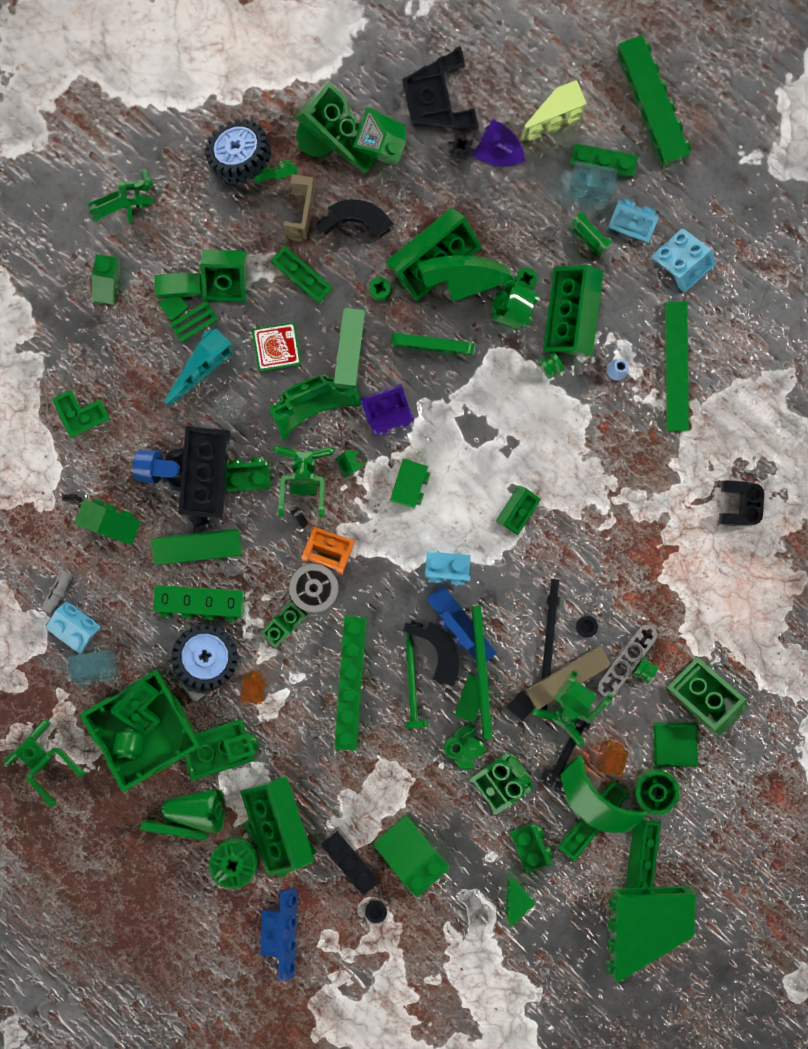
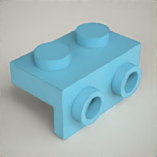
[45,602,101,654]

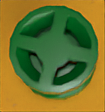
[515,268,537,289]
[369,277,391,302]
[539,352,564,379]
[632,657,659,684]

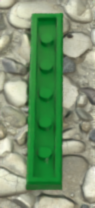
[665,301,689,431]
[471,606,493,740]

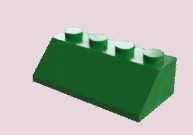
[385,207,482,302]
[543,265,604,357]
[240,776,314,876]

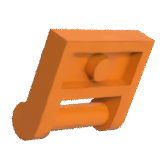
[301,527,355,575]

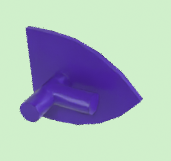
[472,119,526,166]

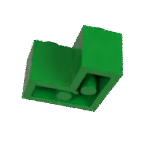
[74,498,141,546]

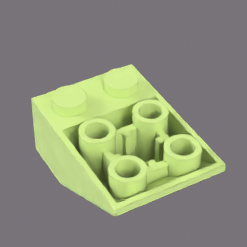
[521,80,587,141]

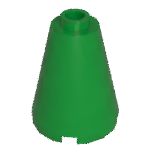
[161,789,226,834]

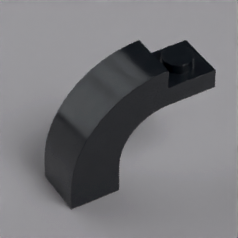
[315,199,394,242]
[403,620,459,687]

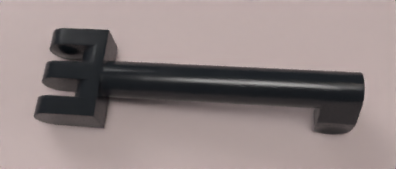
[539,719,591,792]

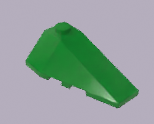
[294,81,376,174]

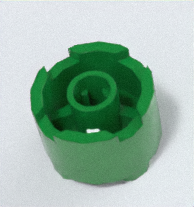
[491,280,539,330]
[632,768,680,815]

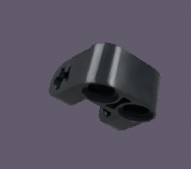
[719,480,765,526]

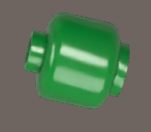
[113,727,143,761]

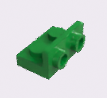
[226,458,271,492]
[509,821,554,873]

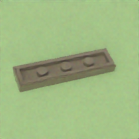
[525,646,611,710]

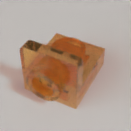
[240,671,266,704]

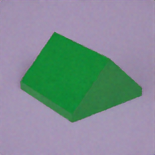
[505,872,536,926]

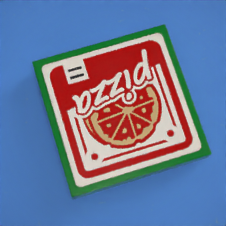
[252,322,302,372]

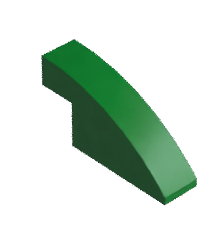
[417,255,514,302]

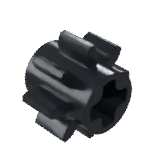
[448,134,474,162]

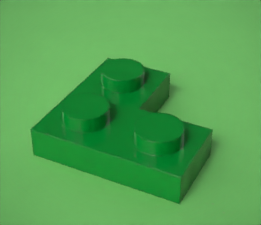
[253,158,298,183]
[52,390,111,439]
[111,679,160,736]

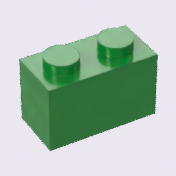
[390,458,431,509]

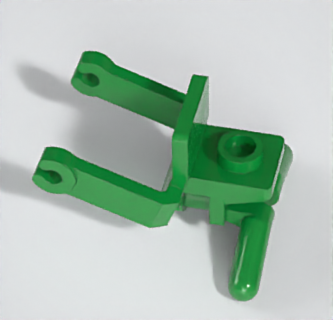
[87,169,154,223]
[273,445,334,518]
[532,669,614,747]
[4,720,86,807]

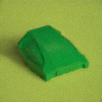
[469,751,534,815]

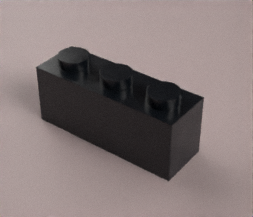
[320,827,381,896]

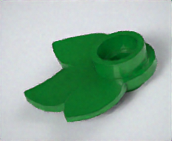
[444,725,487,770]

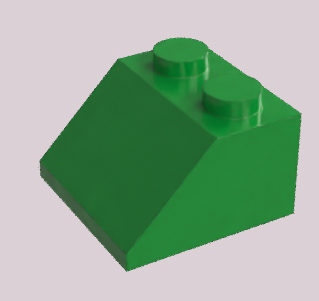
[200,250,247,302]

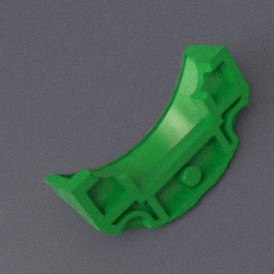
[269,374,362,440]
[561,755,648,833]

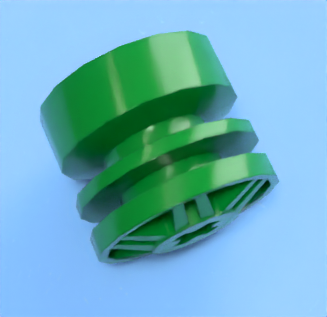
[209,836,259,889]

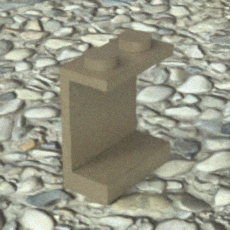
[283,174,316,241]

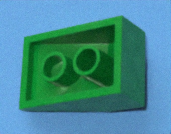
[667,657,749,738]
[373,815,450,898]

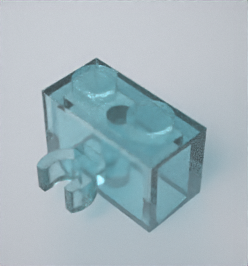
[67,649,119,686]

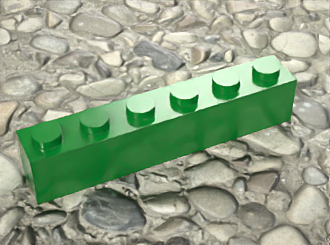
[616,34,691,168]
[334,616,367,751]

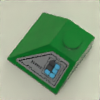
[352,107,406,165]

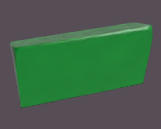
[496,485,541,535]

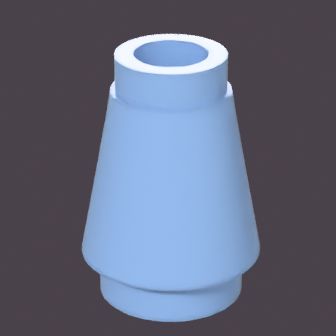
[607,359,628,380]

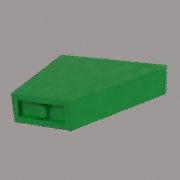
[606,886,696,982]

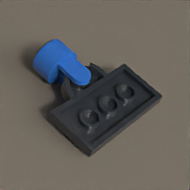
[132,426,230,519]

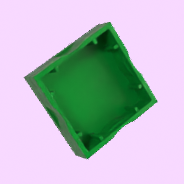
[80,670,203,792]

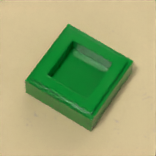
[158,295,189,322]

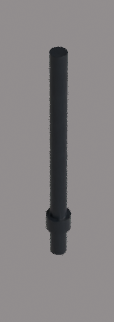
[541,579,560,710]

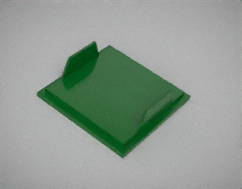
[653,722,698,767]

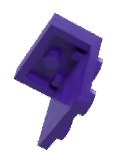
[360,384,415,435]

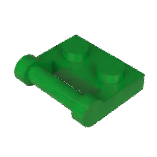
[569,211,613,259]

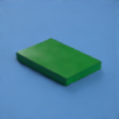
[180,719,255,781]

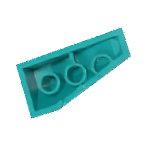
[164,328,235,407]

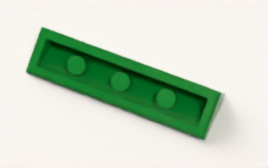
[151,529,242,565]
[625,819,661,888]

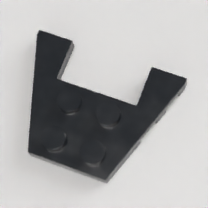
[402,46,479,130]

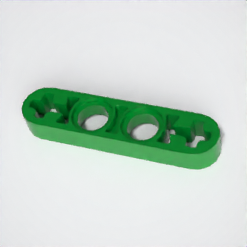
[391,333,476,356]

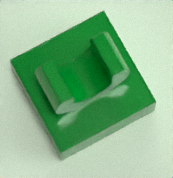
[335,449,365,478]

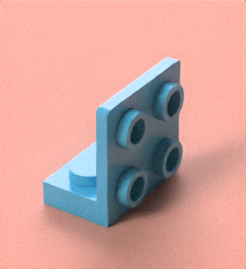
[652,229,716,293]
[425,552,471,585]

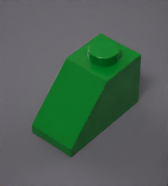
[92,254,122,305]

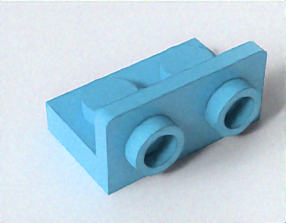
[608,199,659,243]

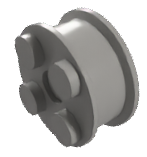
[289,564,339,612]

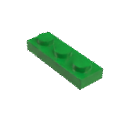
[570,143,638,178]

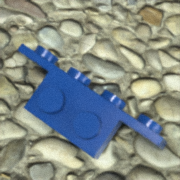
[427,586,497,662]
[260,888,298,981]

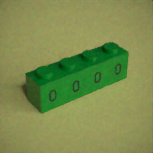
[153,585,245,621]

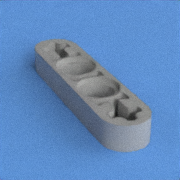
[597,625,657,697]

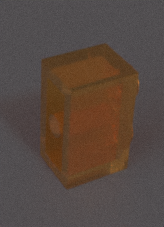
[595,740,629,777]

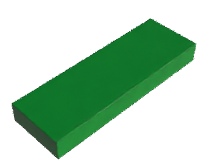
[270,245,333,305]
[140,819,209,841]

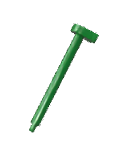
[405,633,428,728]

